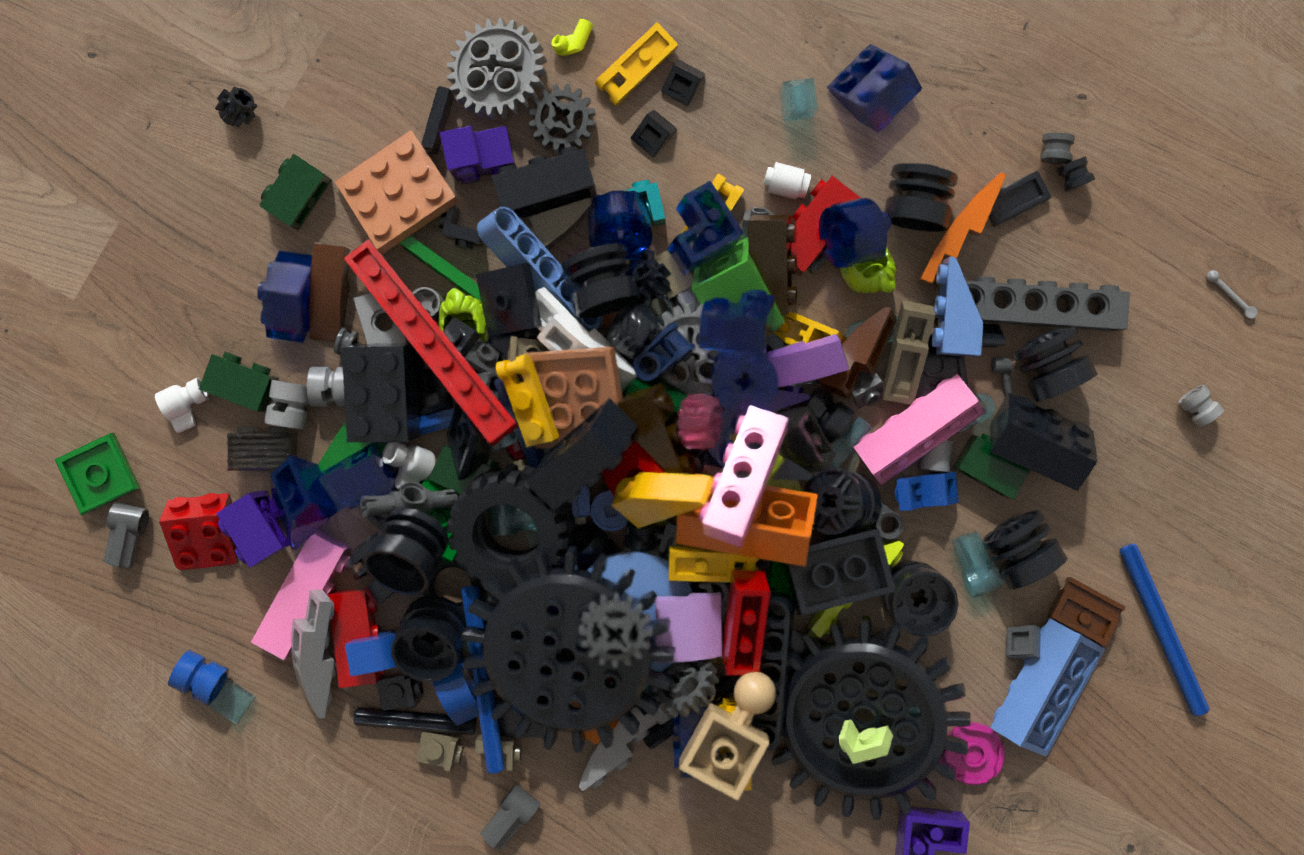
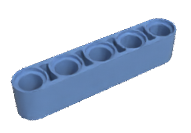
[477,207,603,332]

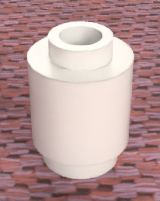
[763,162,811,200]

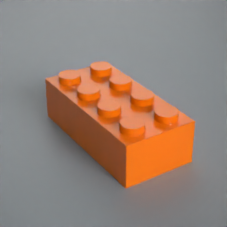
[676,474,818,567]

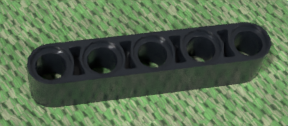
[752,592,795,751]

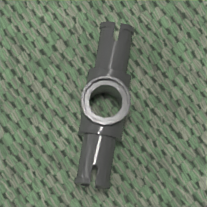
[360,482,458,518]

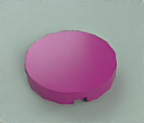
[942,722,1005,785]

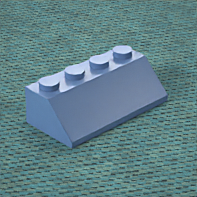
[990,618,1105,757]

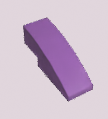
[743,334,849,391]

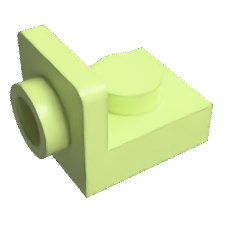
[839,719,893,764]

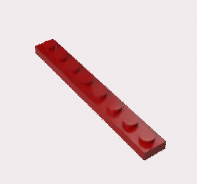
[344,239,519,447]

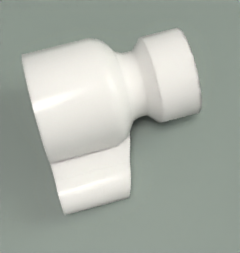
[155,377,209,434]
[382,442,435,489]

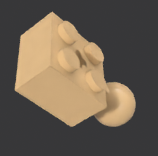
[679,672,776,801]

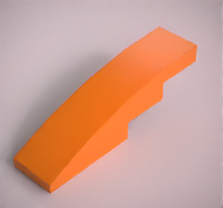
[919,172,1007,284]

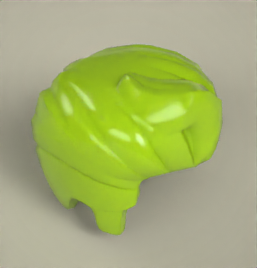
[838,236,897,294]
[439,288,489,342]

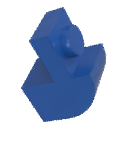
[895,472,959,511]
[345,629,397,676]
[432,650,479,726]

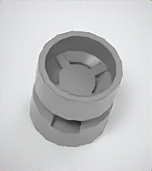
[307,367,345,407]
[264,380,309,430]

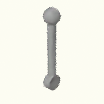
[1207,270,1258,319]

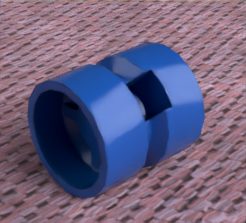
[591,489,627,531]
[168,650,229,706]

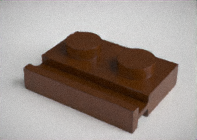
[1047,577,1125,647]

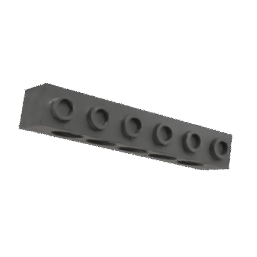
[934,275,1130,332]

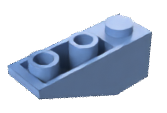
[932,257,983,357]

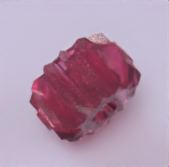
[677,394,724,450]

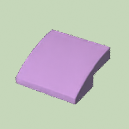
[655,593,722,663]

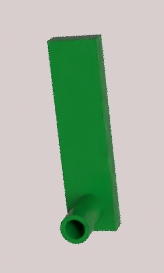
[400,235,481,301]

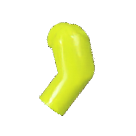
[551,19,594,56]

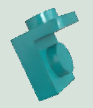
[627,180,666,227]

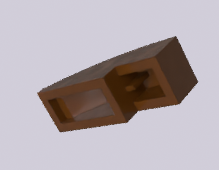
[309,243,350,342]
[819,306,897,399]

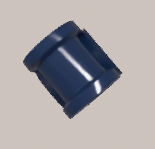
[633,322,696,381]

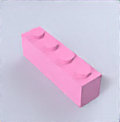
[854,374,985,485]
[251,530,351,660]

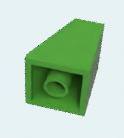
[692,237,785,347]

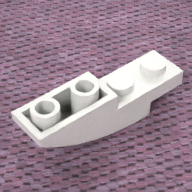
[535,287,637,394]

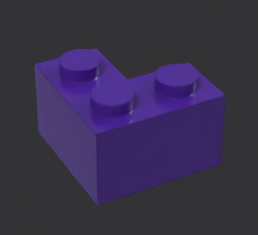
[440,125,517,184]
[216,490,291,568]
[895,806,970,855]

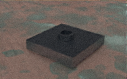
[475,262,542,337]

